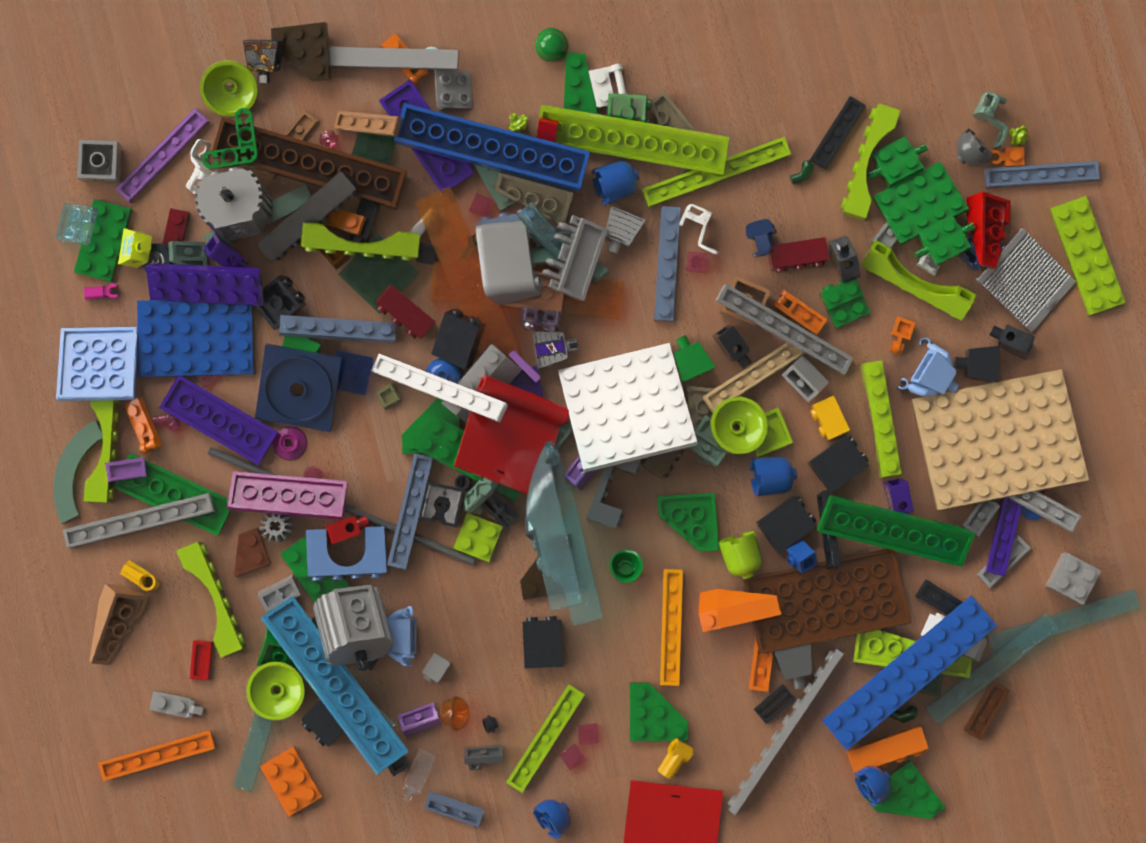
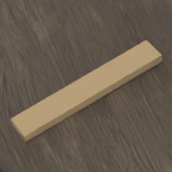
[702,343,805,413]

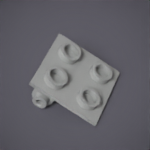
[435,70,472,110]

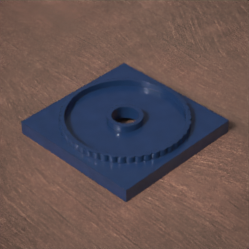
[255,343,342,432]

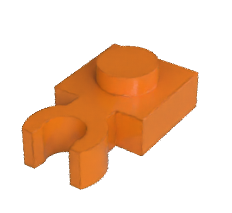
[991,147,1025,167]

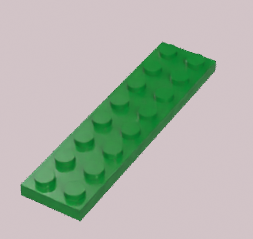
[817,495,976,567]

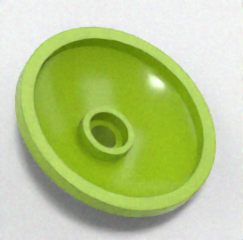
[200,60,258,116]
[710,397,768,454]
[246,662,305,720]

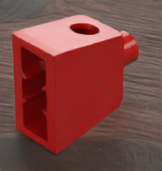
[323,516,370,545]

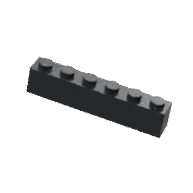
[256,169,360,262]

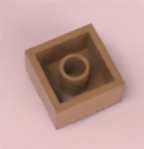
[719,276,771,328]

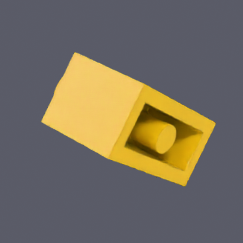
[810,395,850,441]

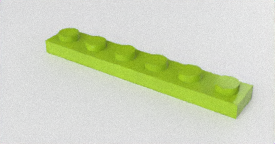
[506,684,585,793]

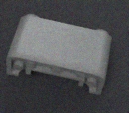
[476,220,543,306]

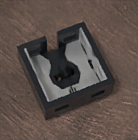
[418,481,465,528]

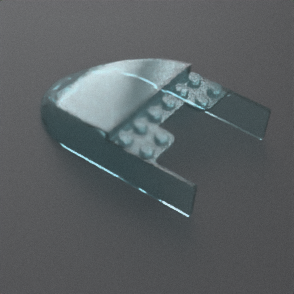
[525,441,603,626]

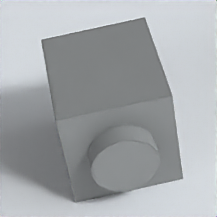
[422,652,452,683]

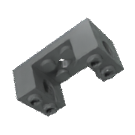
[586,459,644,529]

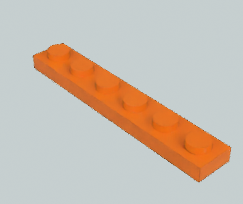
[98,730,216,781]

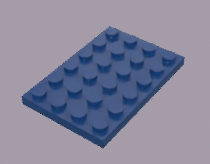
[137,300,254,378]

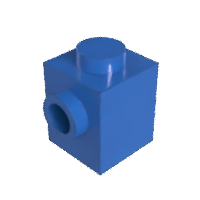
[786,539,818,574]

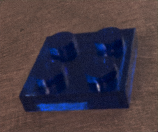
[335,350,374,396]

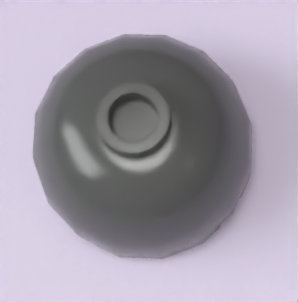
[956,128,993,167]

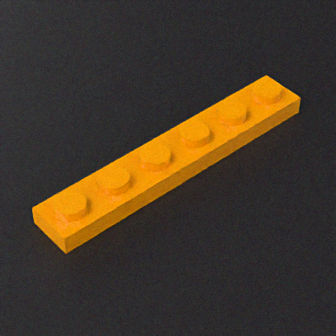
[660,569,683,686]

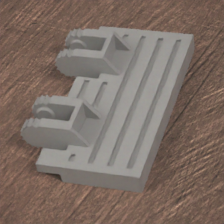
[542,215,608,301]

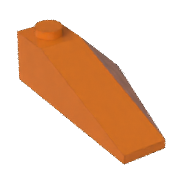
[699,588,782,632]

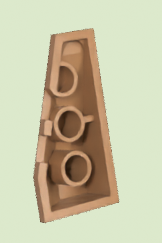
[89,583,148,665]

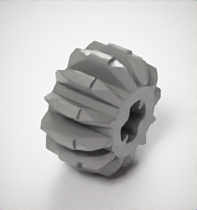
[260,513,293,543]

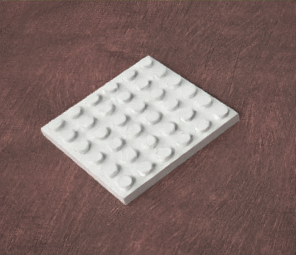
[558,343,697,473]

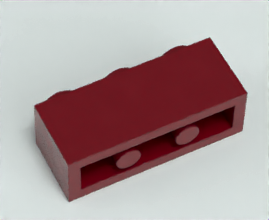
[768,237,829,273]
[375,284,436,339]

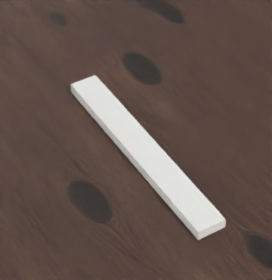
[371,354,508,422]

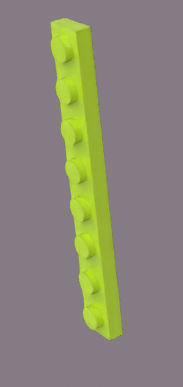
[642,137,791,208]

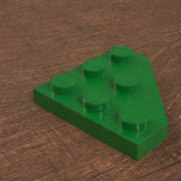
[402,398,460,454]
[657,493,719,552]
[630,682,688,741]
[866,760,946,819]

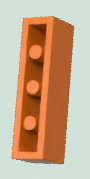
[846,725,929,773]

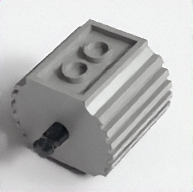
[195,167,273,241]
[313,584,394,671]

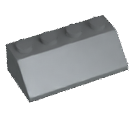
[442,344,522,423]

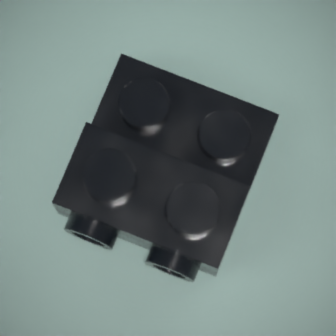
[255,275,306,330]

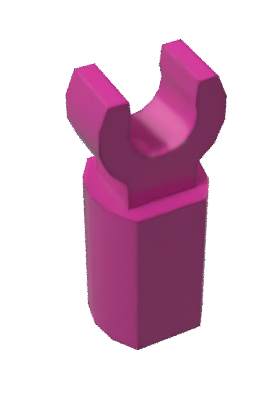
[84,284,119,300]

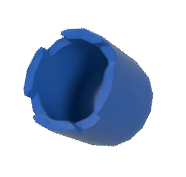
[591,161,639,206]
[750,457,797,497]

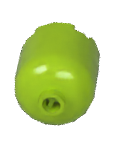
[719,531,763,579]

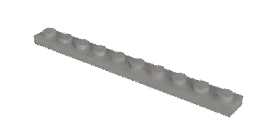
[727,649,844,815]

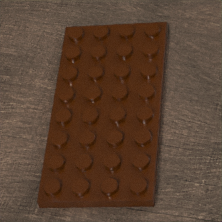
[743,549,911,654]

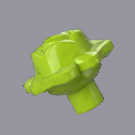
[508,113,529,133]
[1009,125,1029,147]

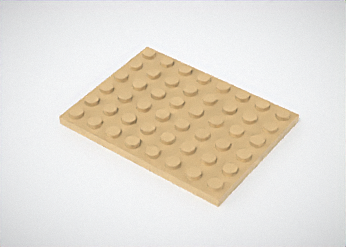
[911,369,1089,511]

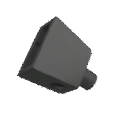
[773,644,812,689]

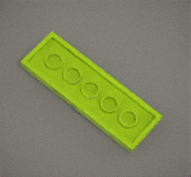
[1049,196,1126,316]

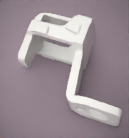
[186,139,213,194]
[679,204,719,255]

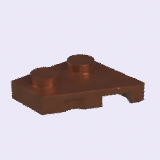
[234,528,271,577]

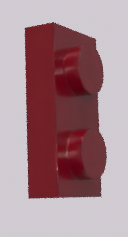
[162,208,190,246]

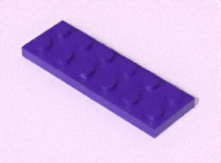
[379,80,474,195]
[146,263,264,306]
[159,375,279,465]

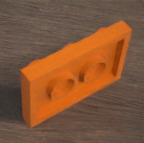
[260,746,323,817]

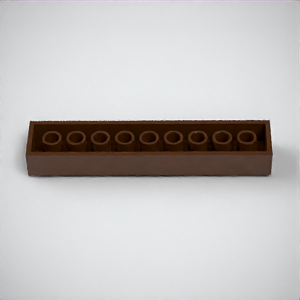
[212,117,408,210]

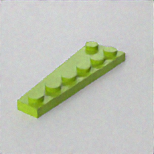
[853,630,972,678]

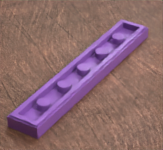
[116,108,210,203]

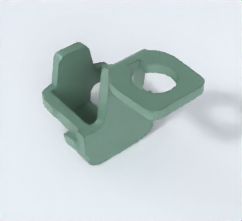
[972,92,1008,149]

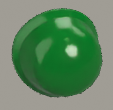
[535,28,568,62]
[609,550,643,583]

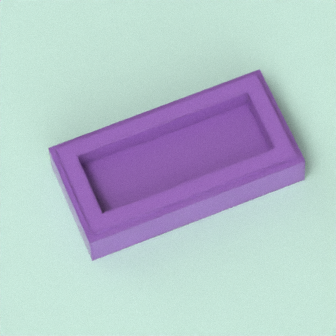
[508,350,541,382]
[105,457,147,482]

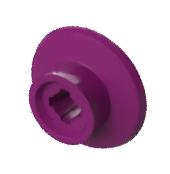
[273,426,307,460]

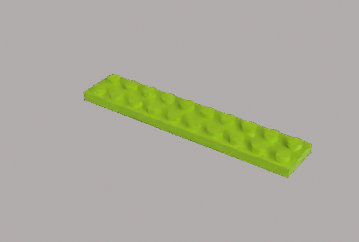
[539,105,730,175]

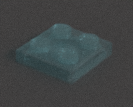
[55,203,98,246]

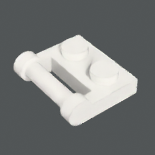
[589,63,627,109]

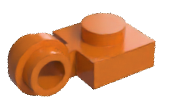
[890,316,916,355]

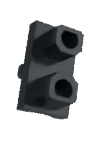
[481,492,520,530]

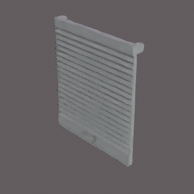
[976,228,1076,333]

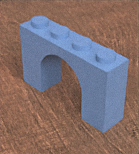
[306,526,387,581]

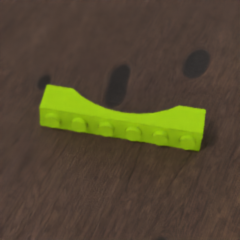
[840,103,900,221]
[301,222,420,260]
[861,240,976,321]
[860,360,902,478]
[84,400,120,503]
[177,542,246,658]

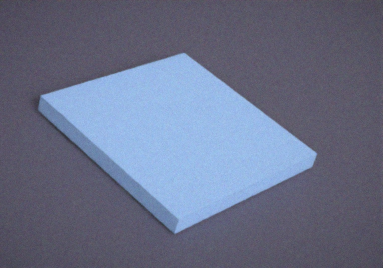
[56,327,138,401]

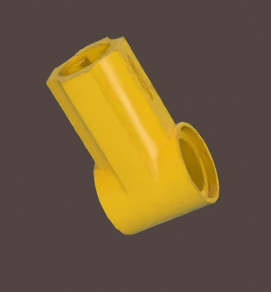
[120,560,160,591]
[658,739,693,779]

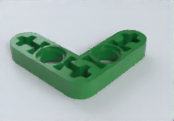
[202,108,259,170]

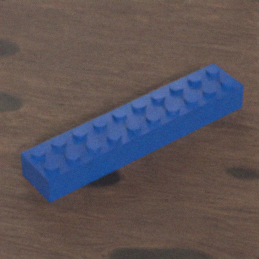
[394,103,590,192]
[822,595,999,750]

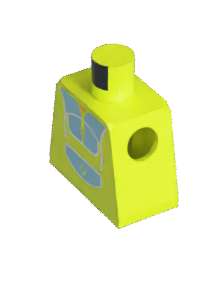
[118,229,152,268]

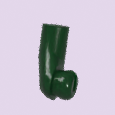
[790,160,814,185]
[889,705,918,723]

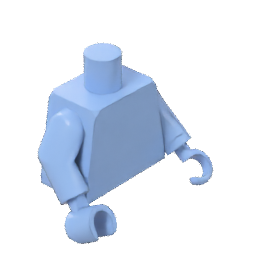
[897,338,959,396]
[387,606,417,667]

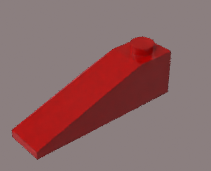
[966,192,1011,269]

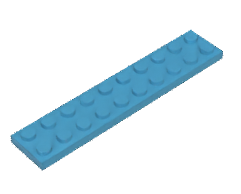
[261,596,409,775]

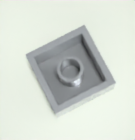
[77,140,122,183]
[1044,552,1101,605]

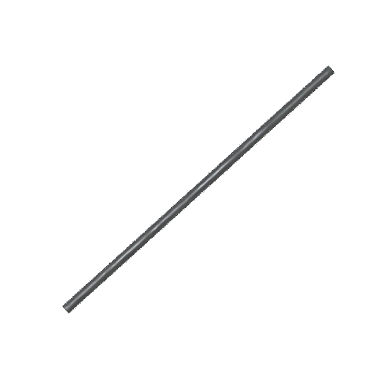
[208,447,475,565]

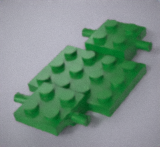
[867,136,975,266]

